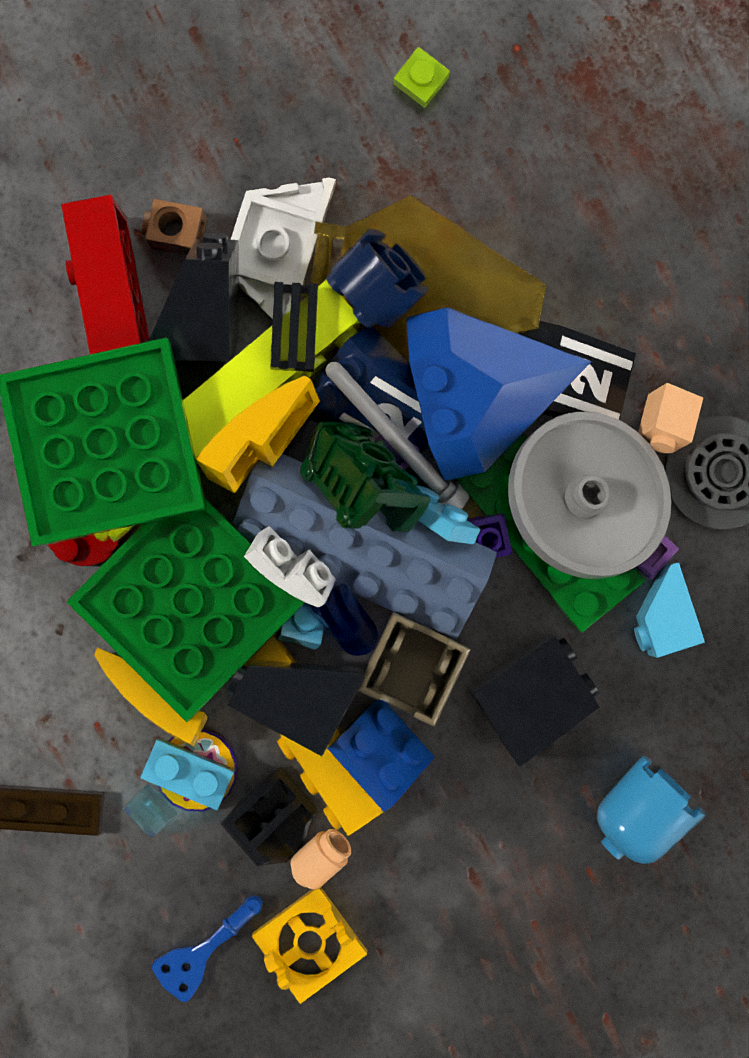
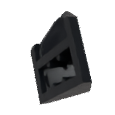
[220,767,316,866]

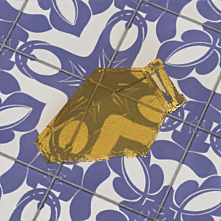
[304,195,547,359]

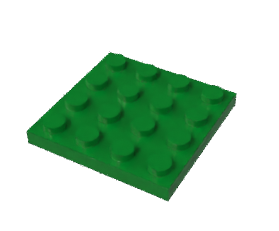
[0,338,207,547]
[66,497,306,722]

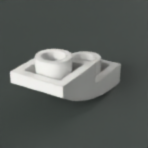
[244,526,336,607]

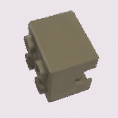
[358,611,471,727]

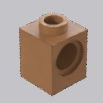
[142,199,207,256]

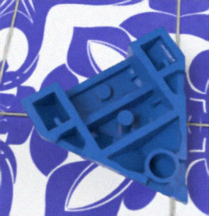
[406,307,592,481]

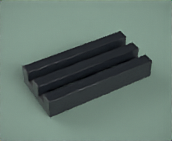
[270,282,318,372]

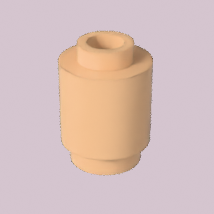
[290,829,351,890]

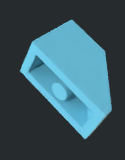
[634,563,705,658]

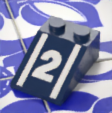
[312,326,429,453]

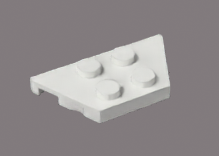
[231,178,336,320]

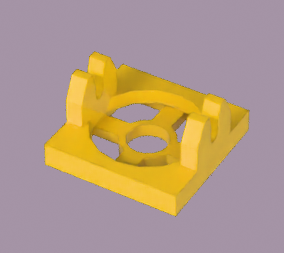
[251,887,367,1004]

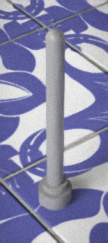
[326,362,469,509]

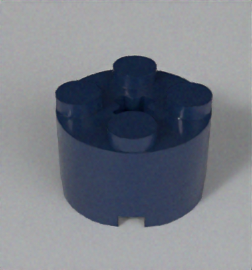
[327,229,429,328]

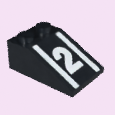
[515,316,636,420]

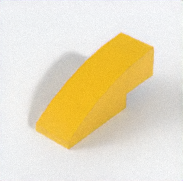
[196,376,320,493]
[94,647,208,748]

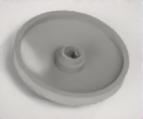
[508,412,671,579]

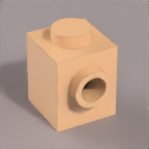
[638,383,703,453]

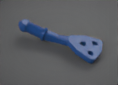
[152,895,263,1002]

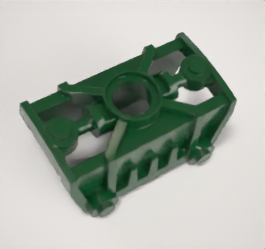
[300,422,431,532]

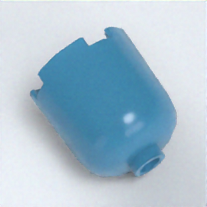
[597,755,706,864]

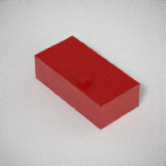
[61,194,150,354]

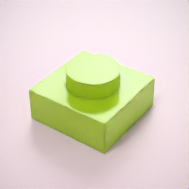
[393,47,450,108]

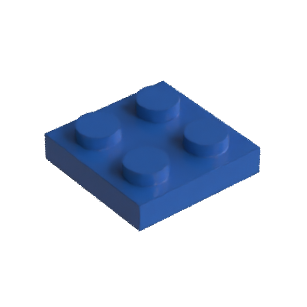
[327,699,435,812]

